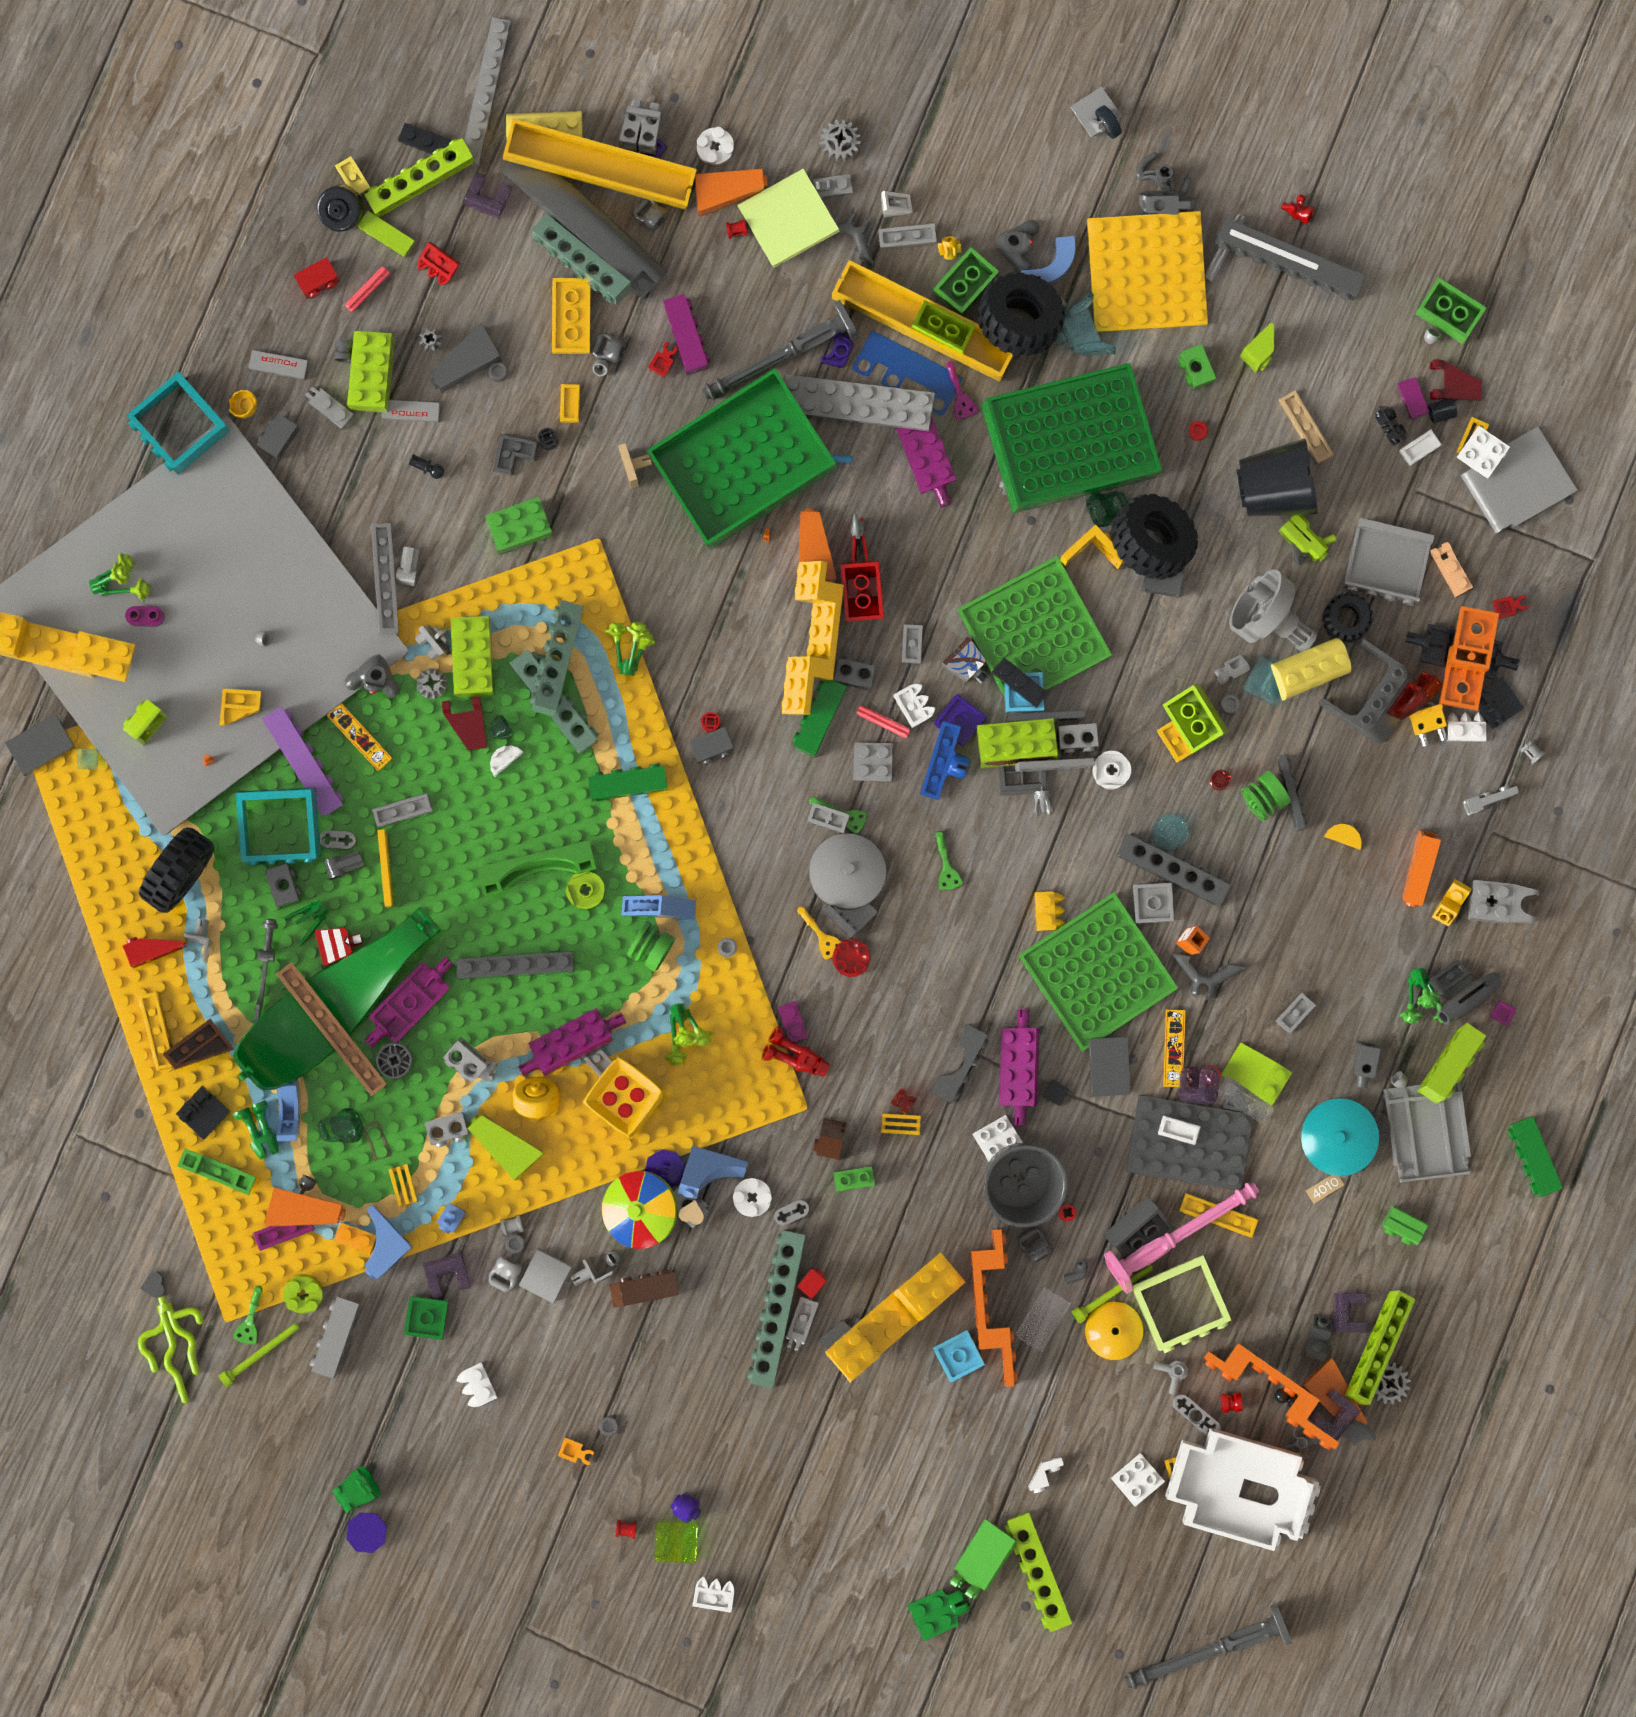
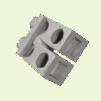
[619,99,662,155]

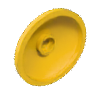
[1085,1301,1143,1360]

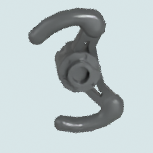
[1135,152,1191,196]

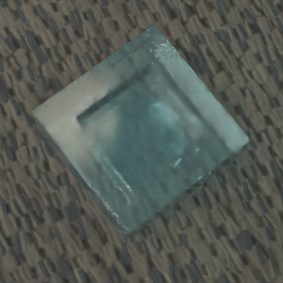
[77,749,98,769]

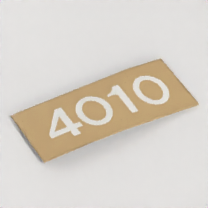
[1306,1175,1344,1204]

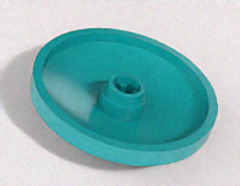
[1301,1098,1380,1176]

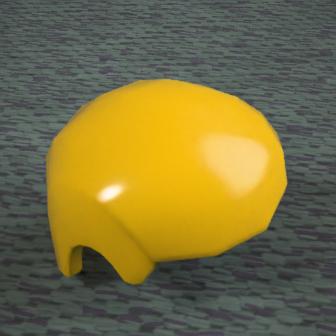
[228,390,258,419]

